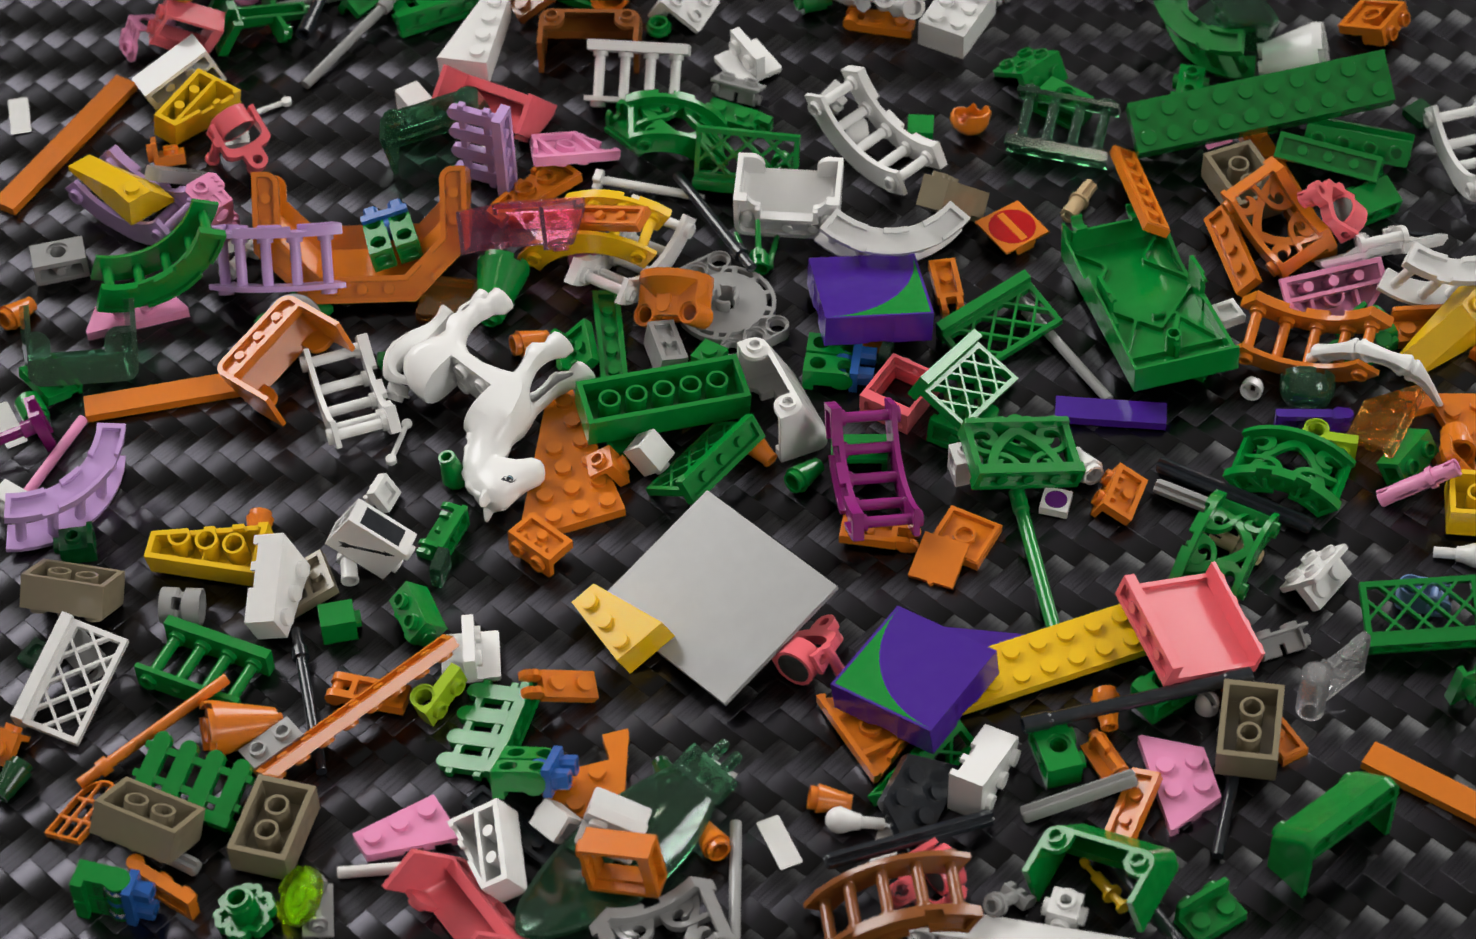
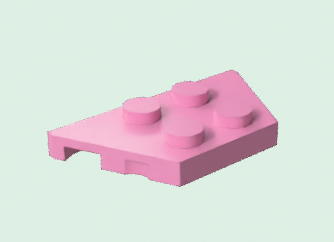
[530,131,621,167]
[86,297,190,341]
[1137,735,1222,837]

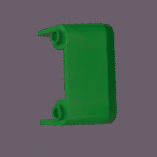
[1267,771,1400,898]
[1022,824,1179,933]

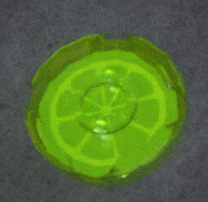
[276,865,324,928]

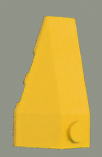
[1400,285,1476,372]

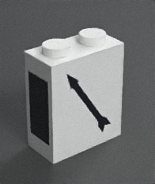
[325,498,417,579]

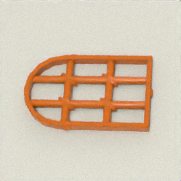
[44,780,114,845]

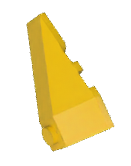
[68,154,174,226]

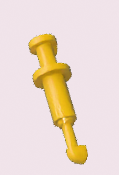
[1079,858,1129,914]

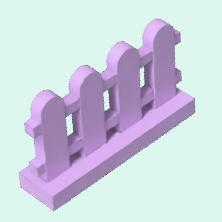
[447,101,518,197]

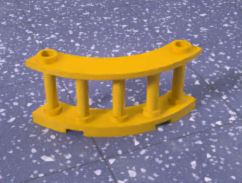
[517,189,672,271]

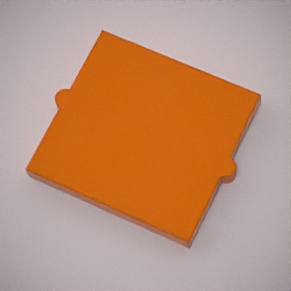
[908,531,970,590]

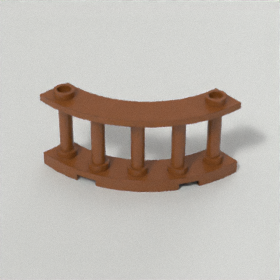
[803,849,983,939]

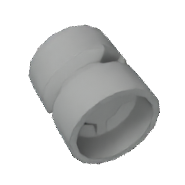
[158,587,206,625]

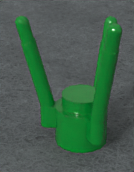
[733,219,780,276]

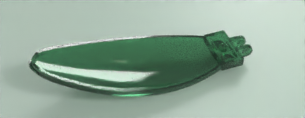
[515,739,743,939]

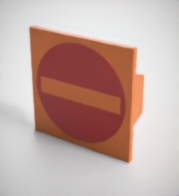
[975,200,1049,255]

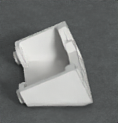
[733,153,844,239]
[737,337,828,463]

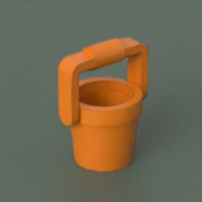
[1439,422,1476,470]

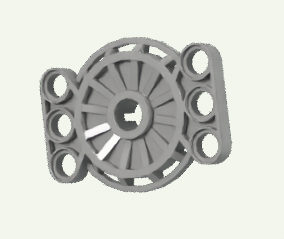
[680,251,789,355]

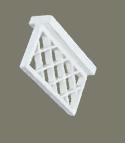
[10,611,129,747]

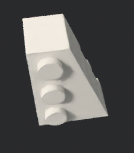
[132,34,227,110]
[244,533,311,639]

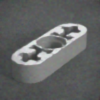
[144,165,208,185]

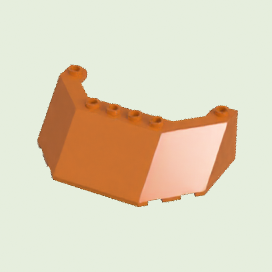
[251,165,471,304]

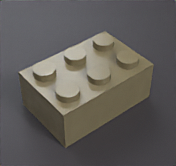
[1201,139,1284,227]
[20,558,125,622]
[1215,679,1285,781]
[227,774,320,881]
[89,776,206,865]

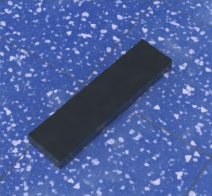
[461,784,571,876]

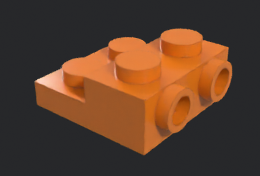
[1338,0,1410,47]

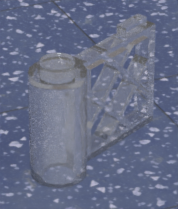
[1295,631,1371,721]

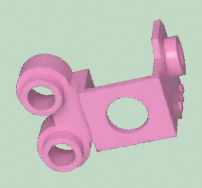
[119,14,182,62]
[185,172,240,225]

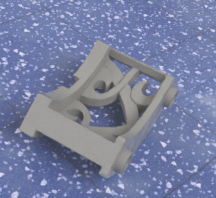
[589,876,737,939]

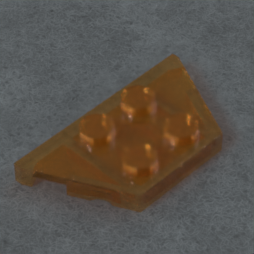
[1346,385,1426,458]

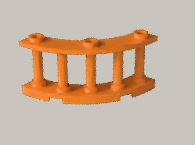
[1238,290,1394,383]

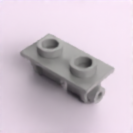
[711,72,767,107]
[1255,621,1311,662]
[238,716,304,770]
[302,873,334,938]

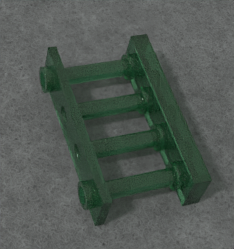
[1004,84,1121,170]

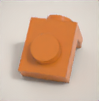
[586,445,630,487]
[0,722,30,767]

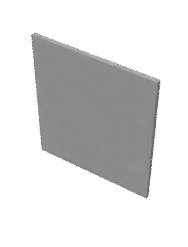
[608,490,838,706]

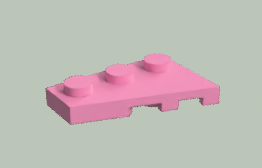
[352,794,458,862]

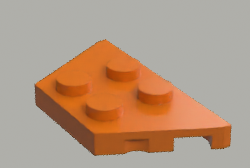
[816,693,909,784]

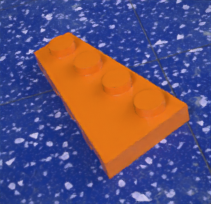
[483,164,583,229]

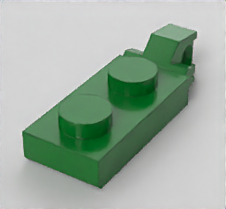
[709,97,774,132]

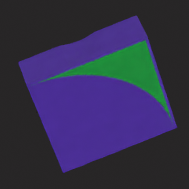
[807,253,934,346]
[831,606,999,754]

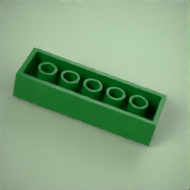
[575,354,752,445]

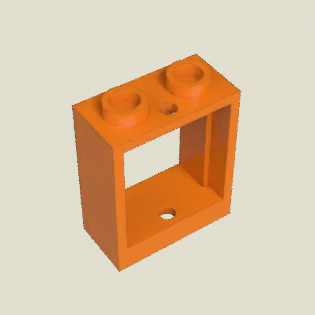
[575,827,668,899]

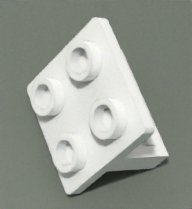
[714,27,782,81]
[1279,543,1352,612]
[442,614,501,683]
[574,787,652,865]

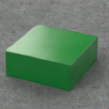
[907,114,934,140]

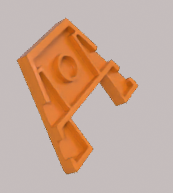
[1396,393,1476,467]
[541,728,630,819]

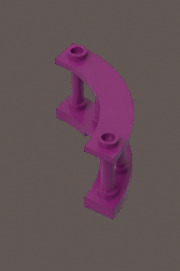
[824,397,924,542]

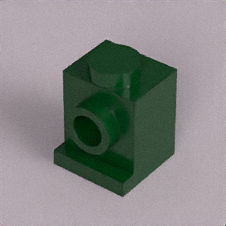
[53,521,97,563]

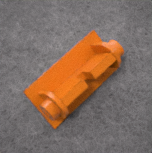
[1079,729,1129,779]

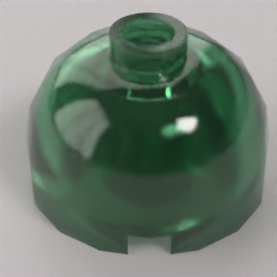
[1280,366,1336,409]

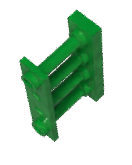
[134,615,275,703]

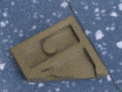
[294,549,340,619]

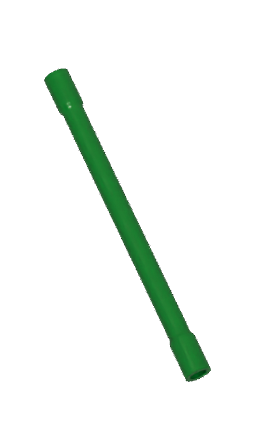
[1008,489,1060,628]

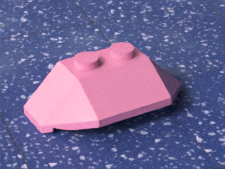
[1278,256,1385,316]

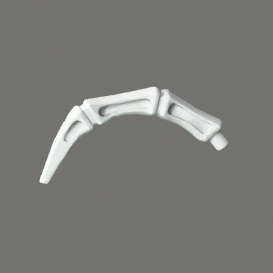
[1306,338,1443,407]

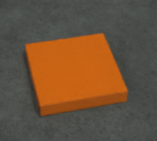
[933,505,1003,571]

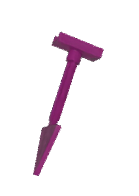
[0,395,57,452]

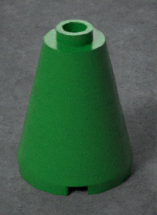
[477,249,530,327]

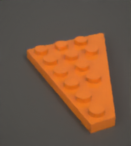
[522,390,626,534]

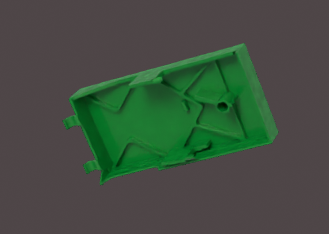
[1061,203,1240,392]

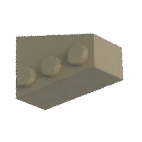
[916,171,990,222]

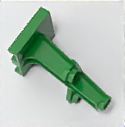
[208,0,310,56]

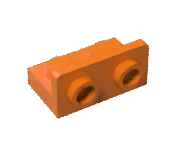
[146,136,186,167]
[1391,304,1443,349]
[1090,462,1148,526]
[508,512,573,578]

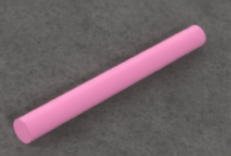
[24,415,88,491]

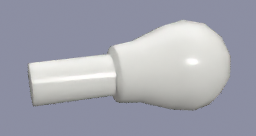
[1433,543,1476,568]
[825,806,885,834]

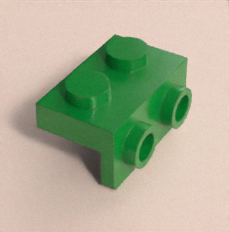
[550,318,600,371]

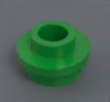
[646,15,671,38]

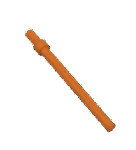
[76,674,231,789]

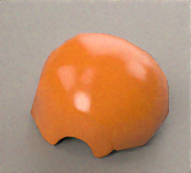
[950,103,991,136]

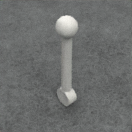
[256,96,292,114]
[385,418,412,466]

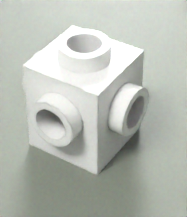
[1041,886,1089,930]

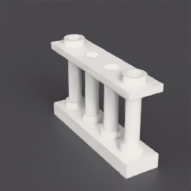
[584,39,691,108]

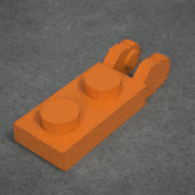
[928,257,964,319]
[839,514,922,553]
[518,669,599,703]

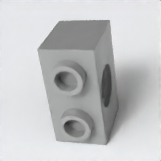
[29,236,90,286]

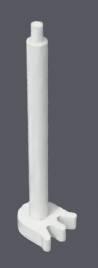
[591,169,705,199]

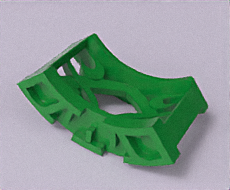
[625,89,729,170]
[1223,425,1356,517]
[1168,489,1281,602]

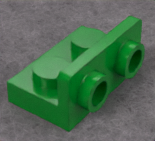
[1174,877,1248,939]

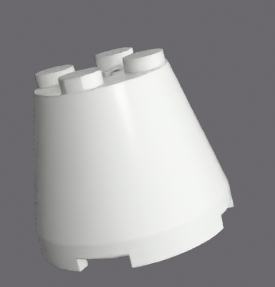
[1257,22,1330,75]

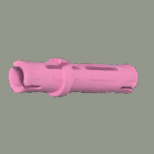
[1376,458,1462,507]

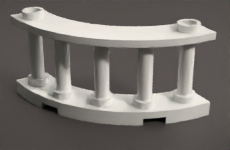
[804,65,948,196]
[1423,97,1476,202]
[564,194,697,305]
[814,201,970,261]
[1376,242,1476,306]
[299,333,402,449]

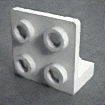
[647,0,720,34]

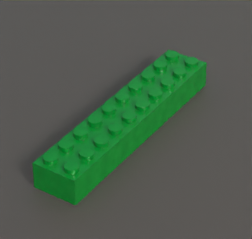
[1126,49,1396,159]

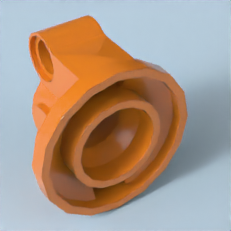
[634,267,714,330]

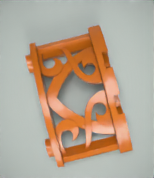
[1220,156,1338,278]

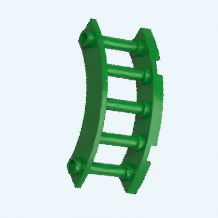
[1153,0,1257,80]
[91,198,226,313]

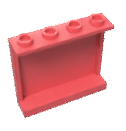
[1115,561,1265,687]

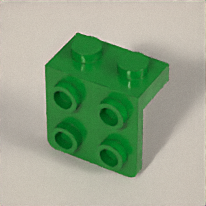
[993,47,1068,101]

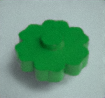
[213,883,278,939]

